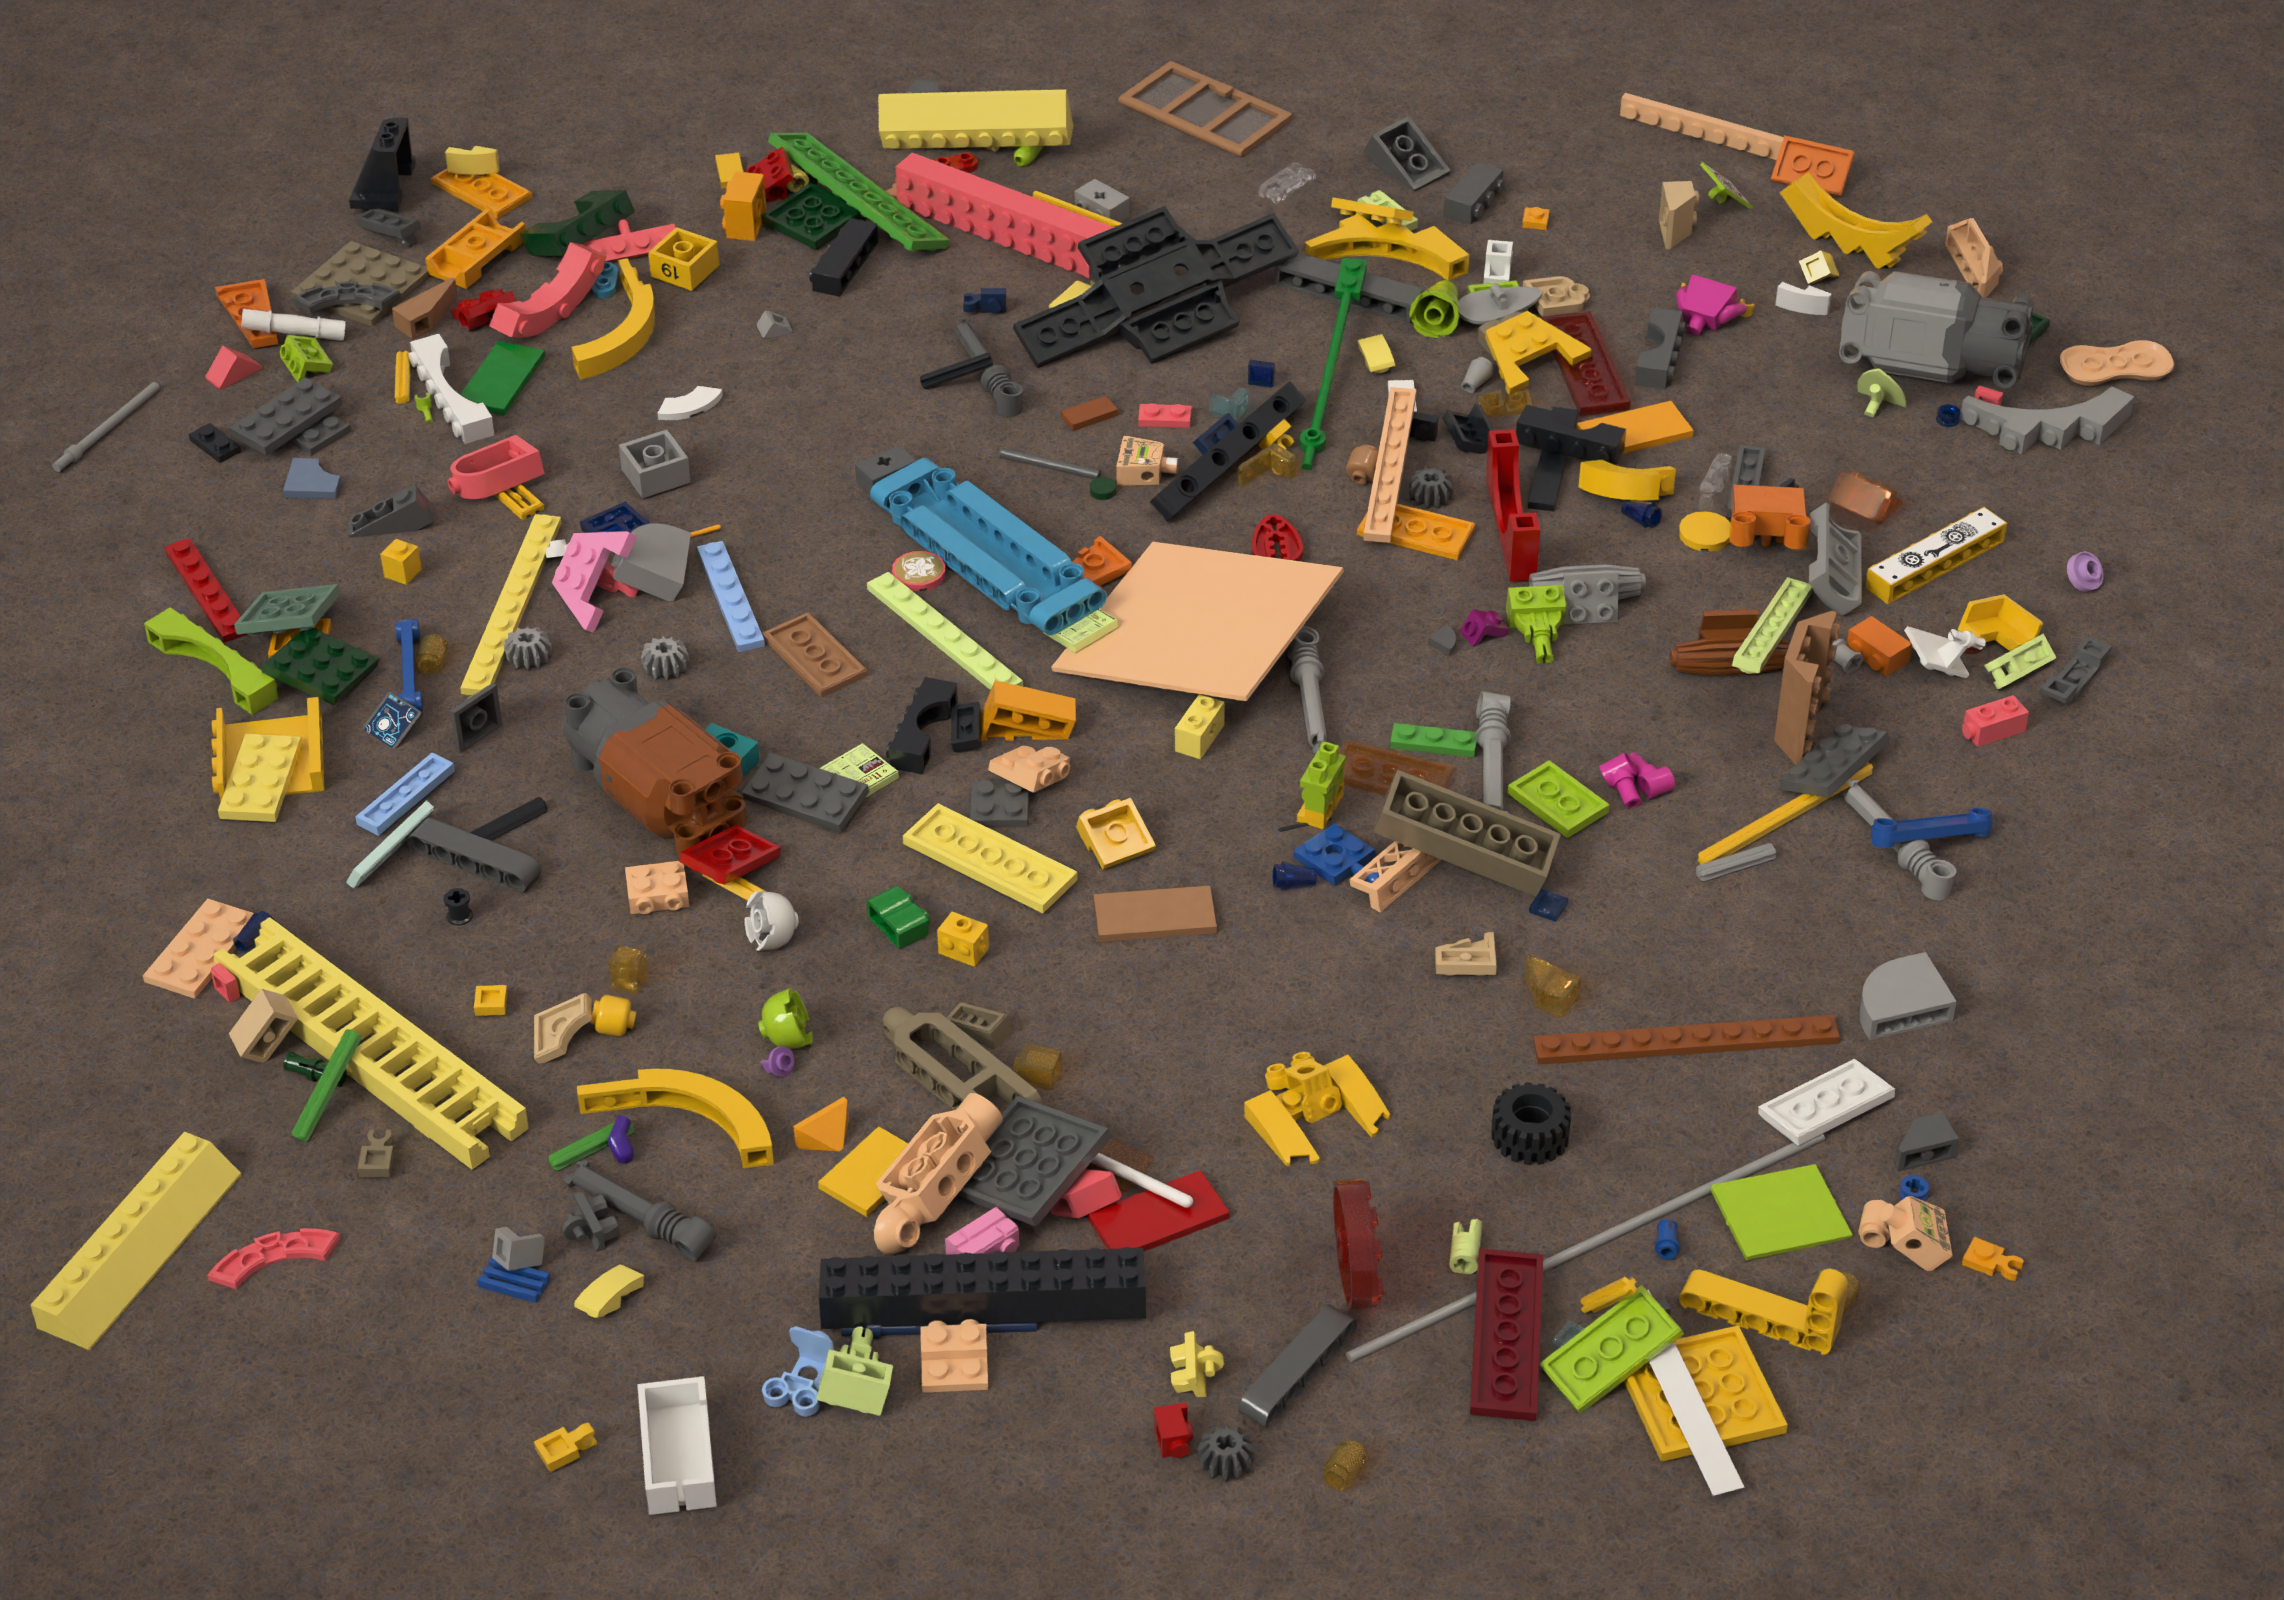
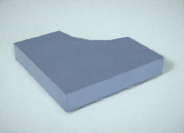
[283,458,341,498]

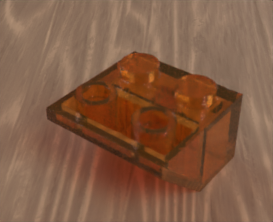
[1827,470,1902,525]

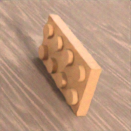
[143,899,259,999]

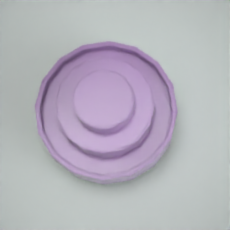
[2067,551,2104,592]

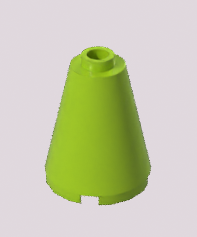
[1409,280,1460,338]

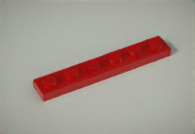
[164,538,248,643]

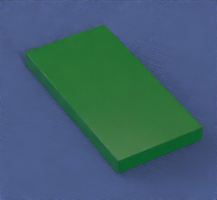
[460,341,545,416]

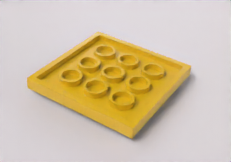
[1624,1325,1787,1462]

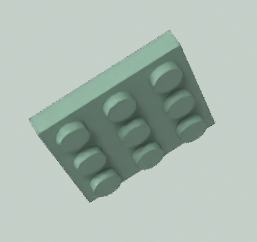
[234,584,340,636]

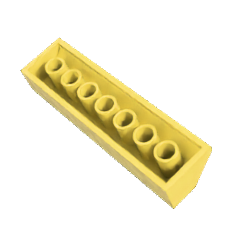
[878,90,1073,149]
[31,1132,241,1350]

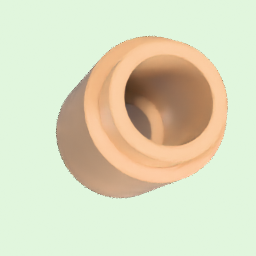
[1858,1200,1890,1248]

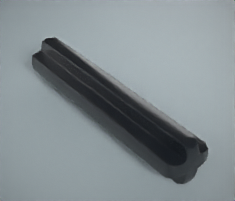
[920,353,993,389]
[470,797,547,841]

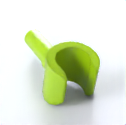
[415,393,433,423]

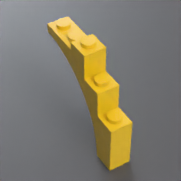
[1780,172,1932,269]
[1305,213,1469,281]

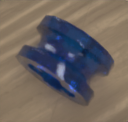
[1936,404,1961,427]

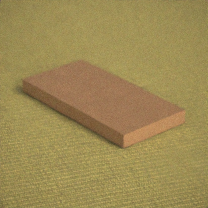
[762,612,868,697]
[1094,886,1217,942]

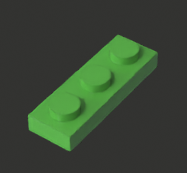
[1390,723,1477,757]

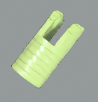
[1449,1219,1482,1274]

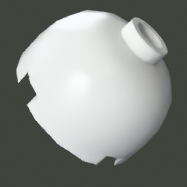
[745,891,798,951]

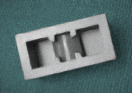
[1075,179,1130,222]

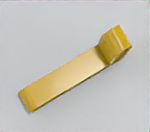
[1679,1269,1848,1355]

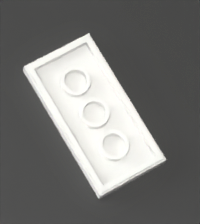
[1758,1059,1895,1146]

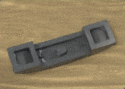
[2040,636,2112,703]

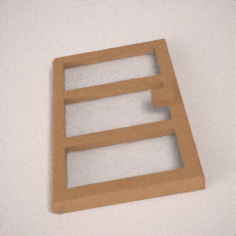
[1118,61,1293,157]

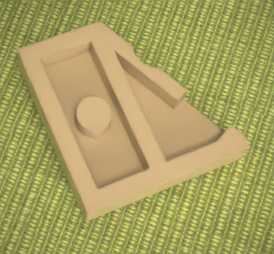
[1435,932,1497,976]

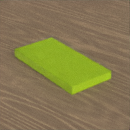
[1539,1285,1684,1413]

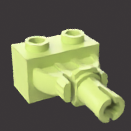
[816,1327,893,1416]

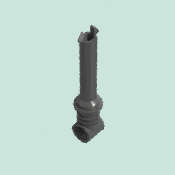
[956,317,1023,417]
[565,1160,717,1261]

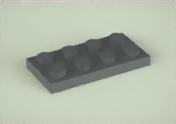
[229,377,343,455]
[1779,724,1890,797]
[742,752,869,832]

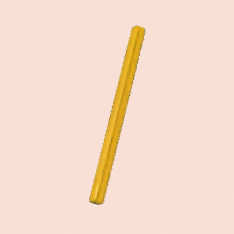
[1697,762,1873,864]

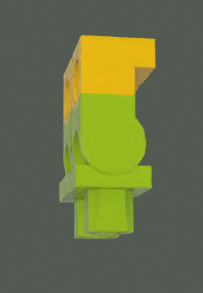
[1297,742,1346,829]

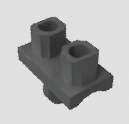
[562,1191,619,1252]

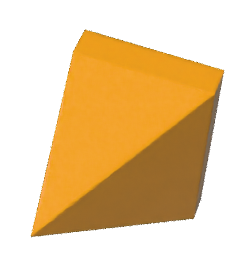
[794,1097,849,1151]

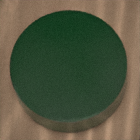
[1090,477,1116,500]

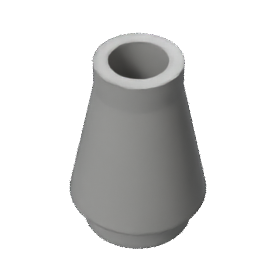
[1461,357,1494,394]

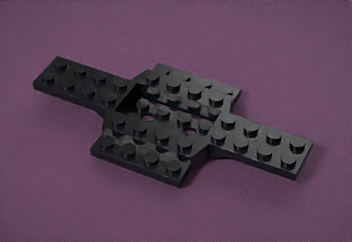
[1013,206,1299,368]

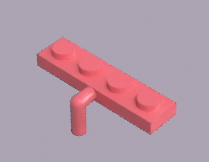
[582,219,675,263]

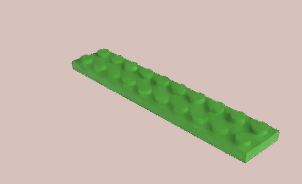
[768,133,950,252]

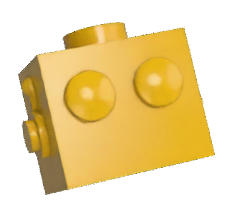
[937,912,989,967]

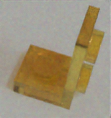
[1238,443,1297,487]

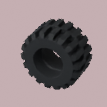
[1491,1082,1571,1165]

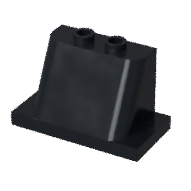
[349,118,416,210]

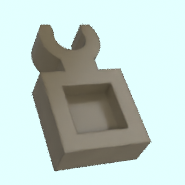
[357,1130,394,1178]

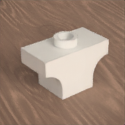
[1484,240,1513,284]

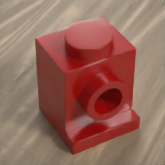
[1154,1402,1194,1458]

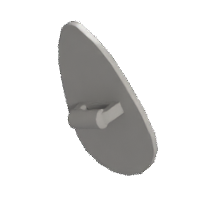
[1457,283,1542,325]

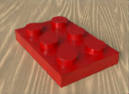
[679,825,781,885]

